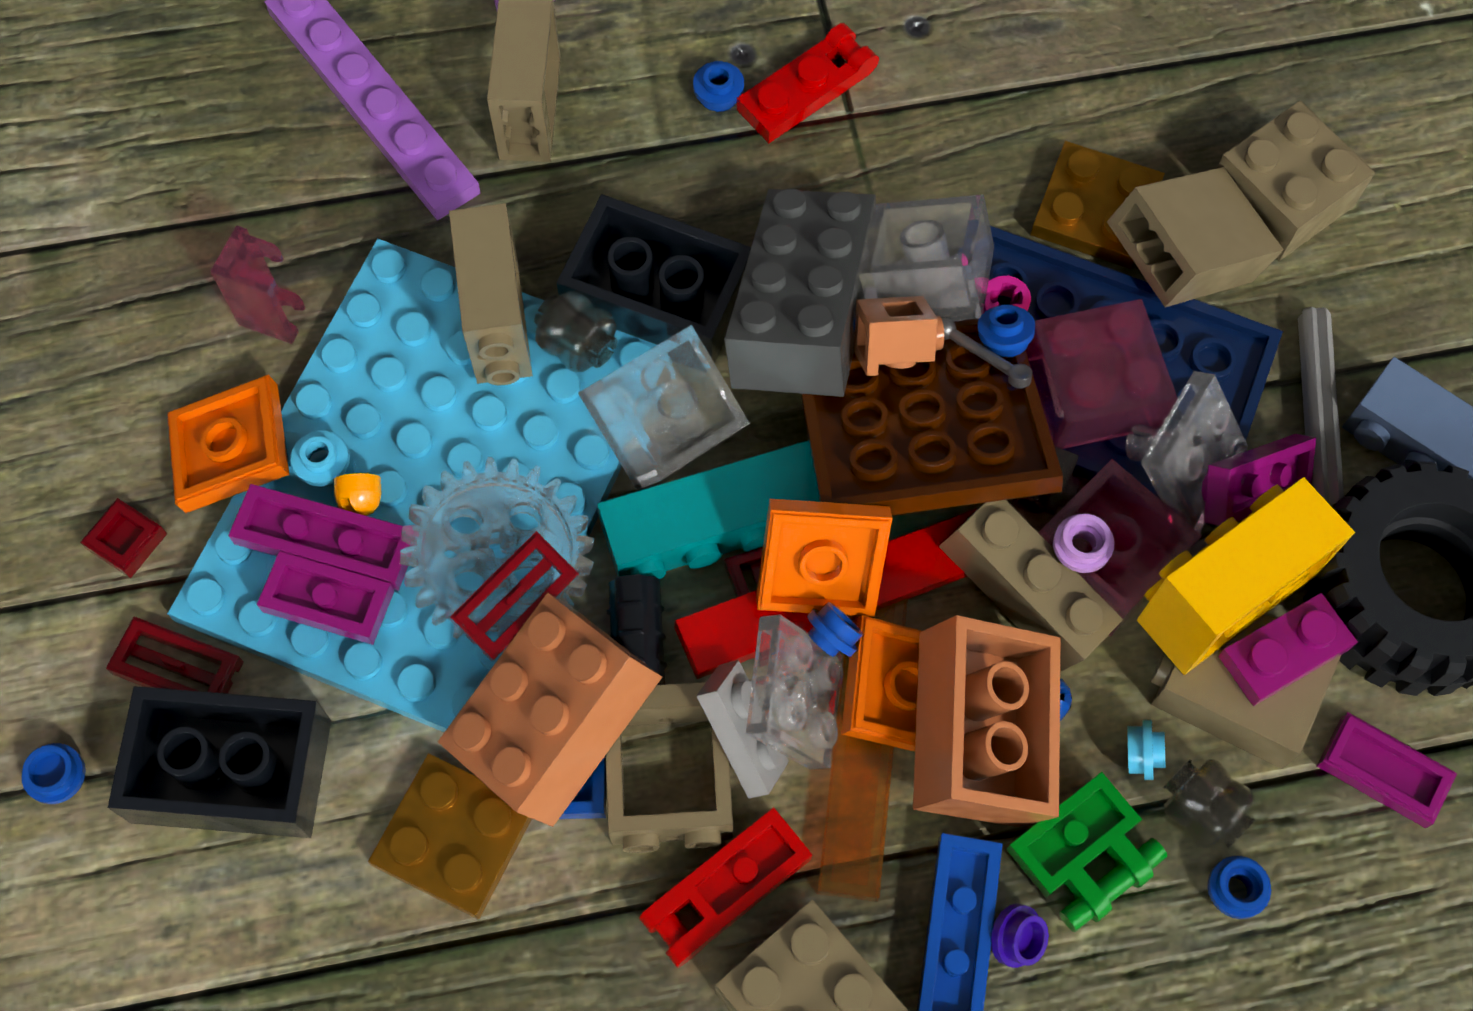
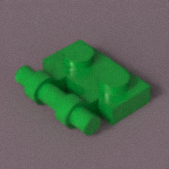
[1006,772,1168,932]

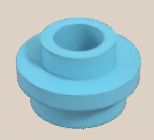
[290,430,350,487]
[1127,720,1166,780]

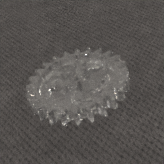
[400,457,594,639]

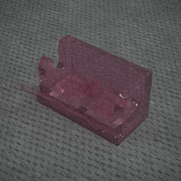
[210,225,305,344]

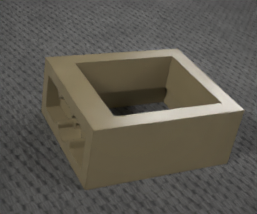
[487,0,561,162]
[449,203,533,385]
[606,682,733,853]

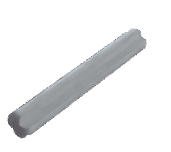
[1298,307,1344,508]

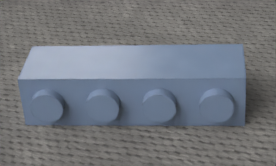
[1342,357,1473,480]

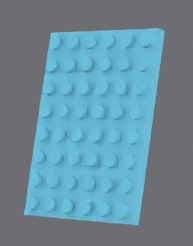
[167,238,673,732]

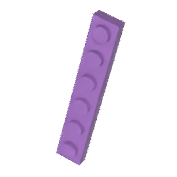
[265,0,481,221]

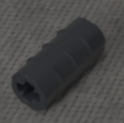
[607,574,667,685]

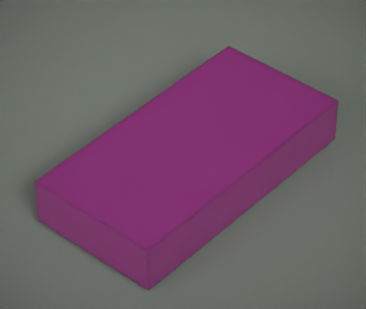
[1317,712,1457,828]

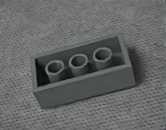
[725,189,878,397]

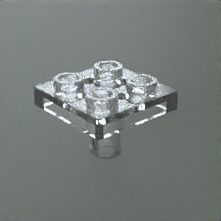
[1126,371,1248,536]
[746,614,843,770]

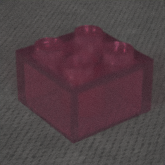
[1026,299,1178,450]
[1038,459,1202,637]

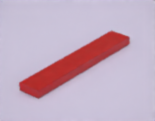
[674,509,976,679]

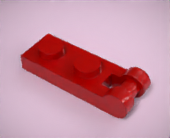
[737,23,879,144]
[639,807,813,968]

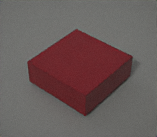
[80,498,167,579]

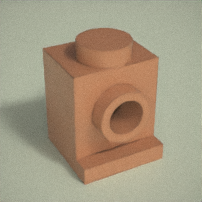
[854,296,944,376]

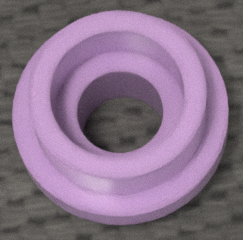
[1053,514,1114,573]

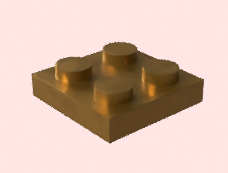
[1030,141,1165,269]
[368,753,532,919]

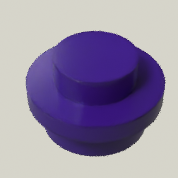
[991,903,1049,968]

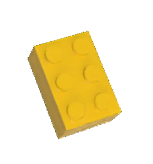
[1137,477,1355,675]

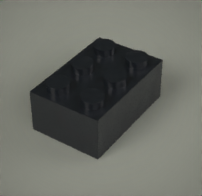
[557,194,751,370]
[107,686,331,838]

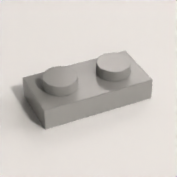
[696,660,789,799]

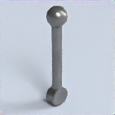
[942,318,1032,388]

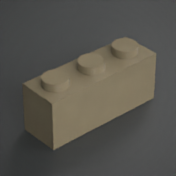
[939,500,1123,671]

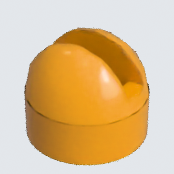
[334,473,382,516]

